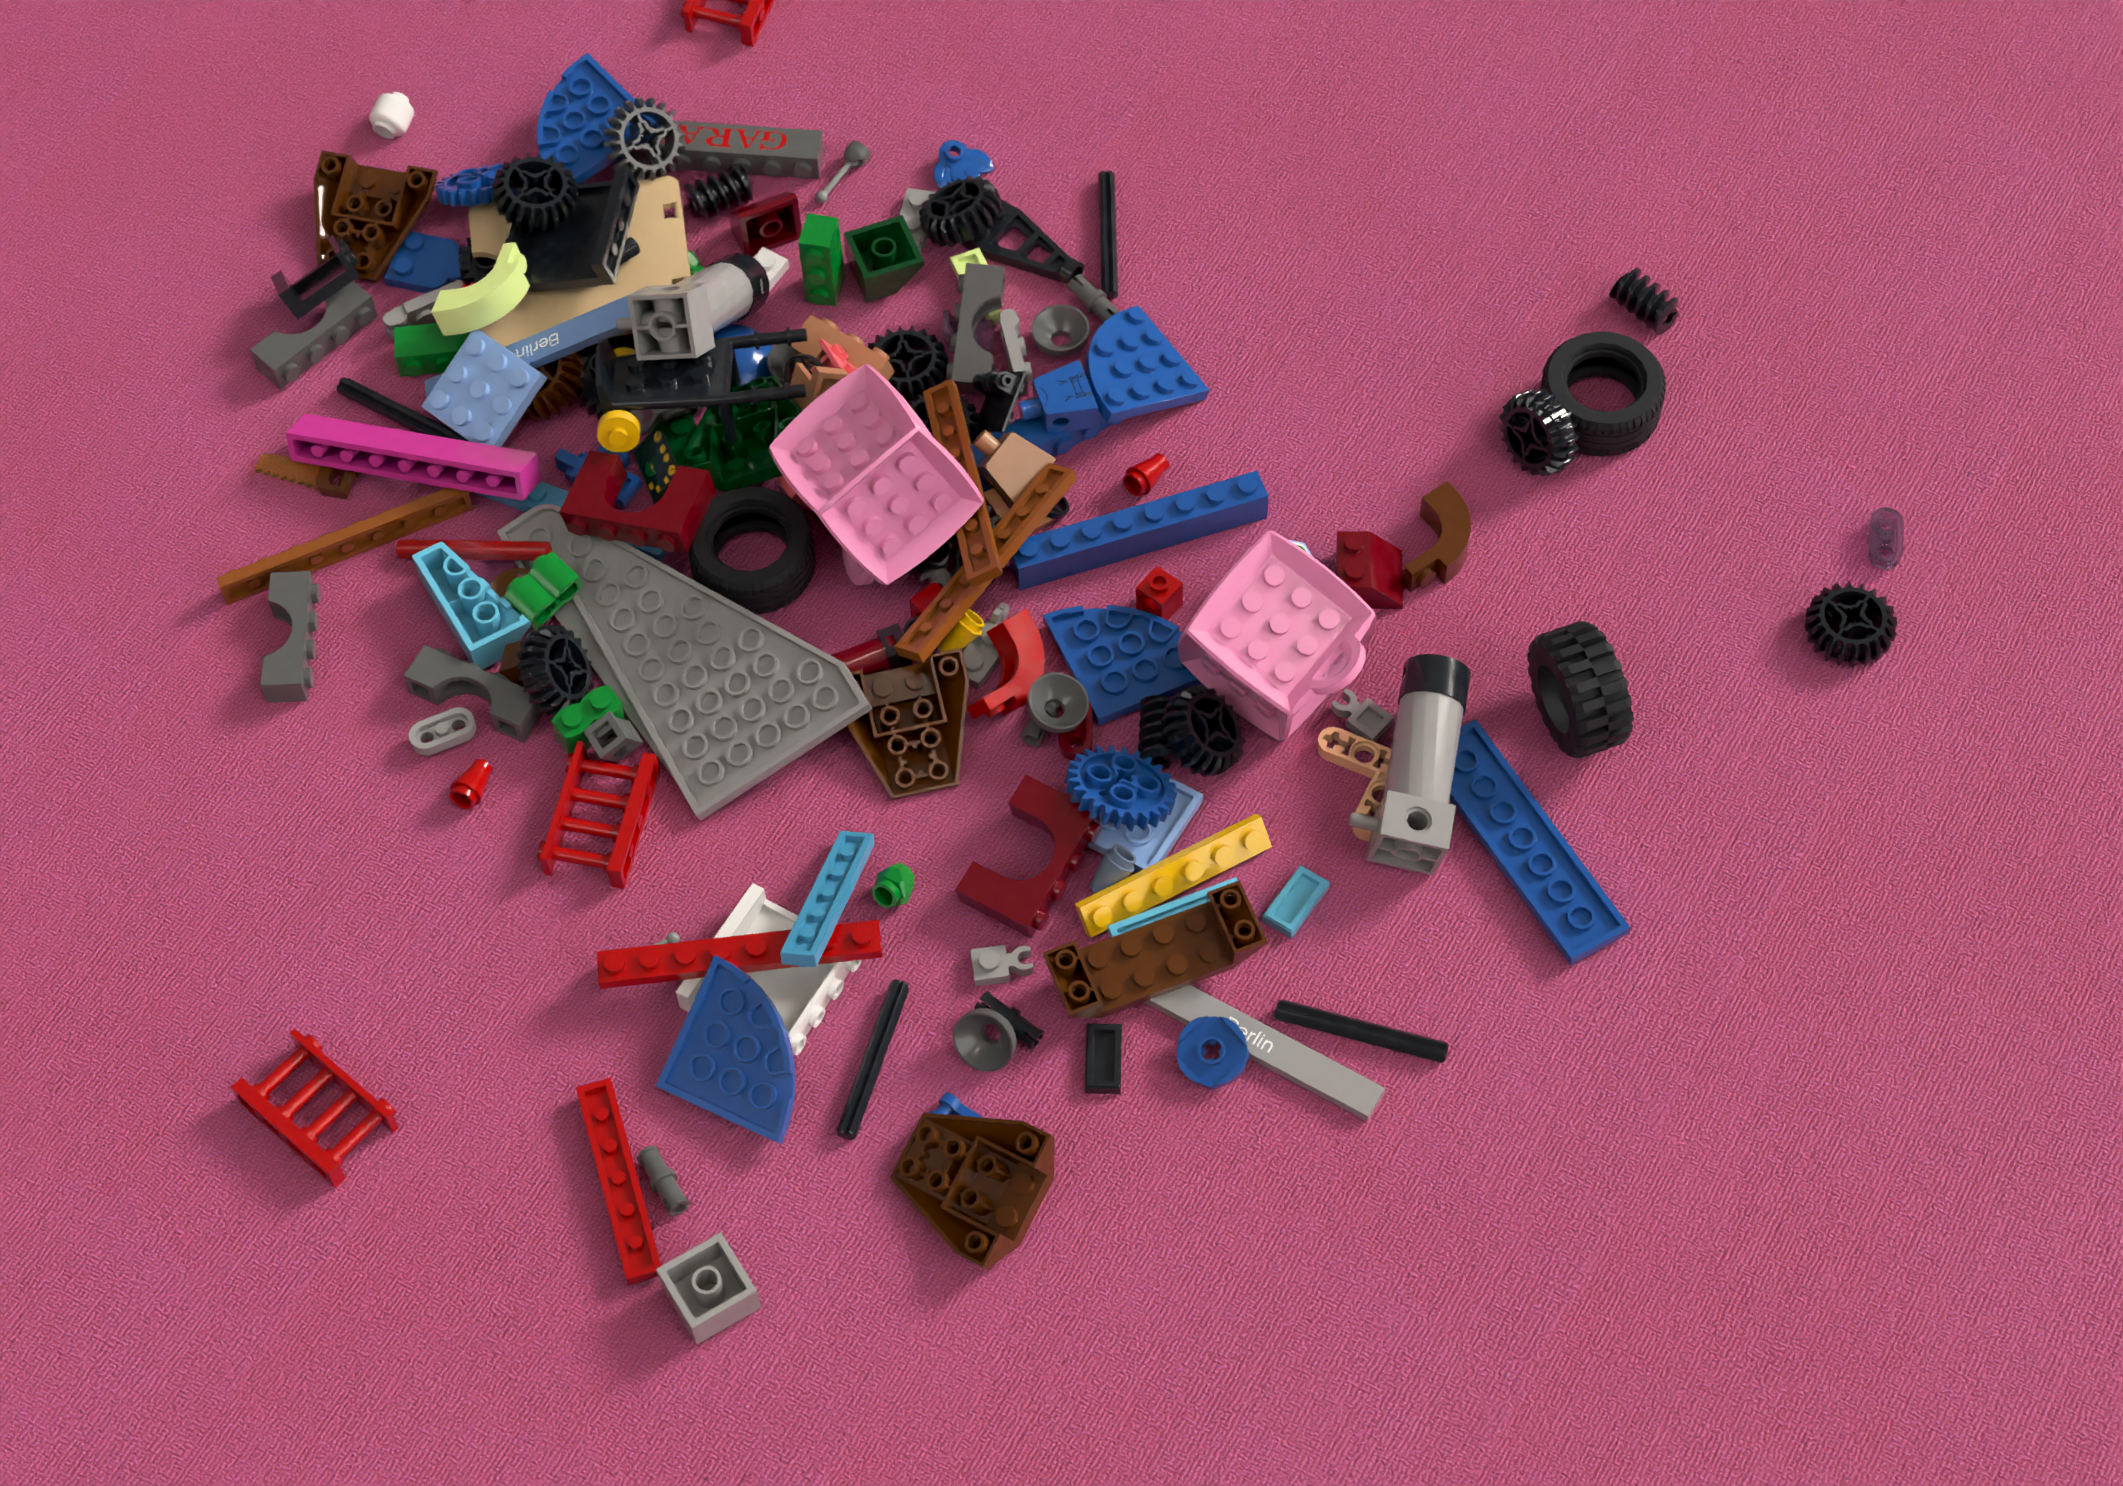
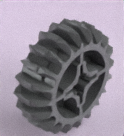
[603,97,686,181]

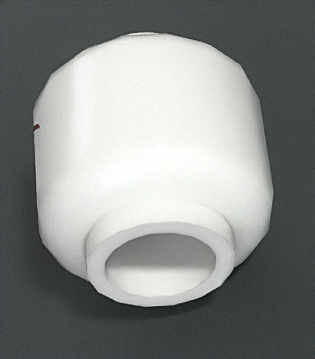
[369,92,414,139]

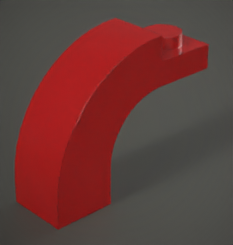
[966,608,1044,719]

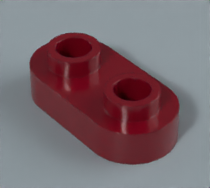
[1058,702,1093,761]

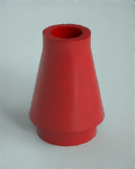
[1123,453,1169,496]
[449,759,493,810]

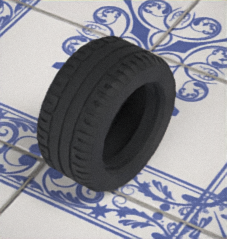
[1540,331,1666,457]
[688,487,816,615]

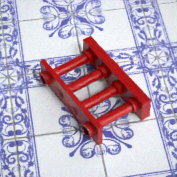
[681,0,775,46]
[537,741,660,889]
[231,1028,399,1188]

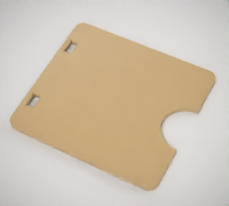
[469,176,691,347]

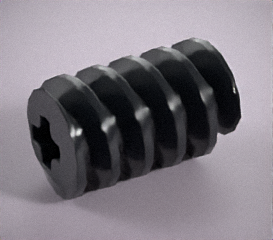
[683,165,753,219]
[1609,268,1679,335]
[1138,695,1179,771]

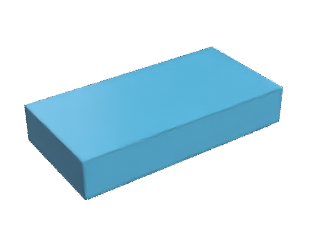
[1262,865,1330,939]

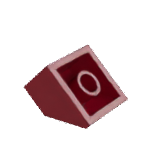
[728,192,802,256]
[1335,531,1403,609]

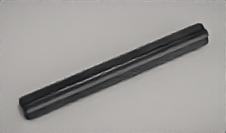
[1098,170,1118,299]
[336,377,470,442]
[837,979,909,1140]
[1275,999,1449,1063]

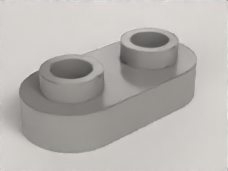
[409,707,477,756]

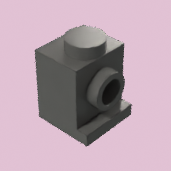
[583,711,644,763]

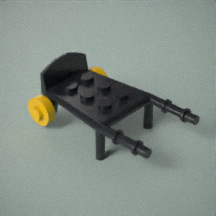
[595,327,808,453]

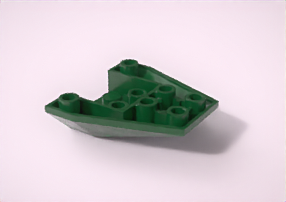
[682,375,802,492]

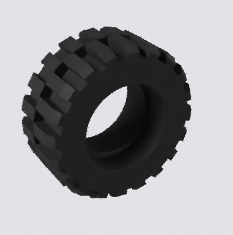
[1527,621,1634,759]

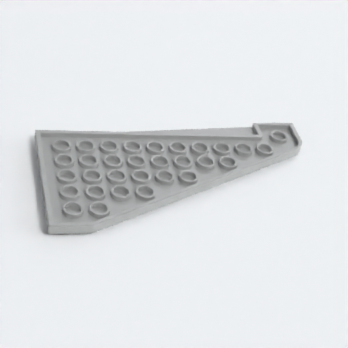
[497,504,873,820]

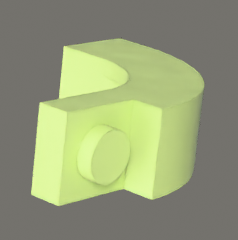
[431,242,530,336]

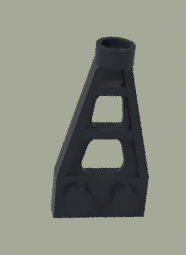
[959,199,1084,284]

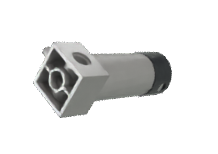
[616,253,770,361]
[1348,654,1471,876]

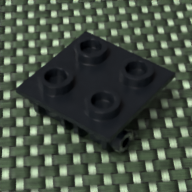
[972,371,1027,433]

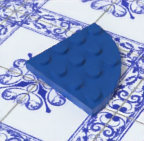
[537,53,660,184]
[1084,305,1210,423]
[1043,605,1202,726]
[656,955,795,1144]

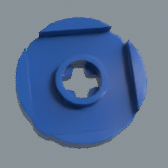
[1177,1016,1250,1089]

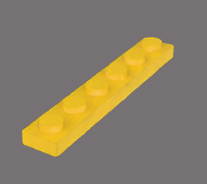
[1075,814,1272,938]

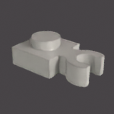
[1331,689,1394,742]
[970,945,1034,987]

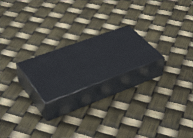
[1085,1024,1122,1094]

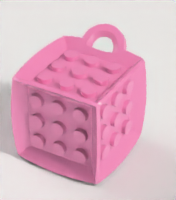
[769,364,984,585]
[1177,531,1376,741]

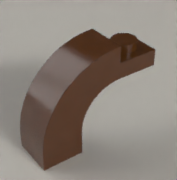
[1402,481,1471,593]

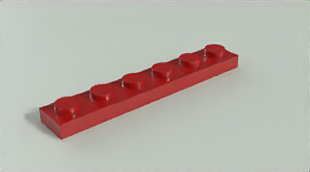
[576,1077,662,1285]

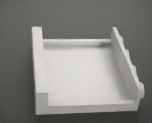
[676,883,862,1056]

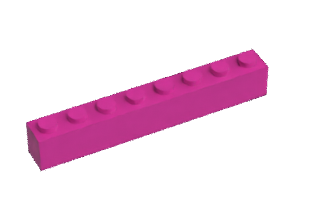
[286,414,541,501]

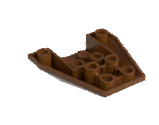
[314,150,438,282]
[846,648,969,800]
[890,1113,1054,1269]

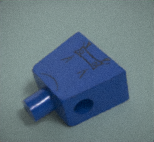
[1018,360,1099,433]

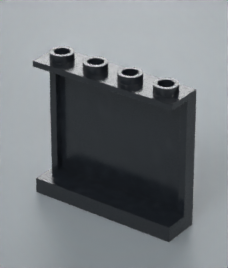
[505,165,640,292]

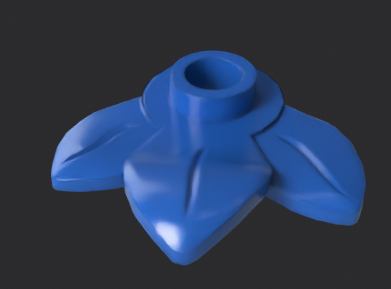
[933,140,994,188]

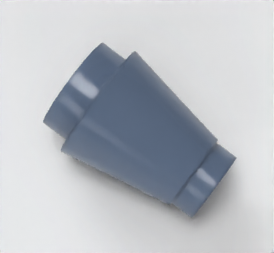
[1089,844,1137,893]

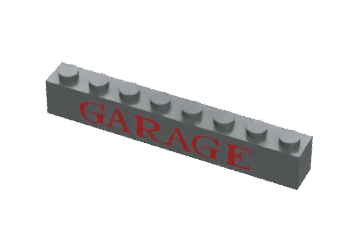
[610,120,825,179]

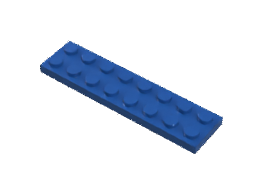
[1449,719,1631,966]

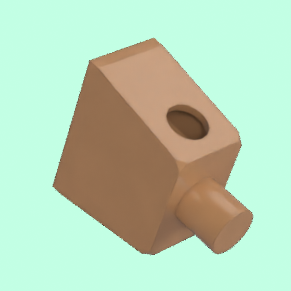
[973,430,1056,508]

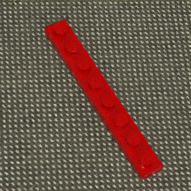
[597,920,883,989]

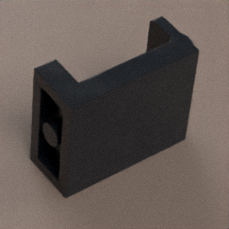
[271,235,360,320]

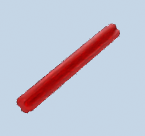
[396,539,552,561]

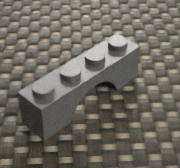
[946,263,1006,396]
[250,281,378,389]
[260,571,321,703]
[404,645,545,743]

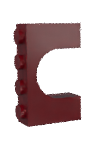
[559,450,716,553]
[955,775,1102,938]

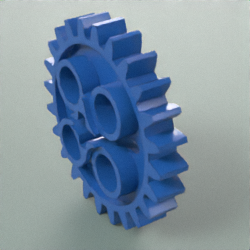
[435,163,518,207]
[1064,745,1177,831]

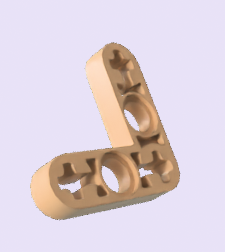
[1317,727,1391,841]

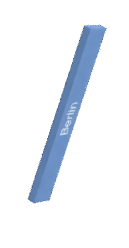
[424,294,630,398]

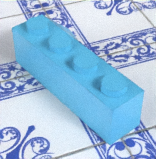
[412,541,531,670]

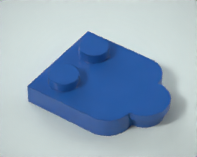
[384,231,464,293]

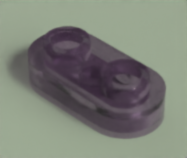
[1868,507,1904,569]

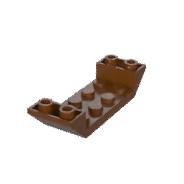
[1042,880,1267,1018]

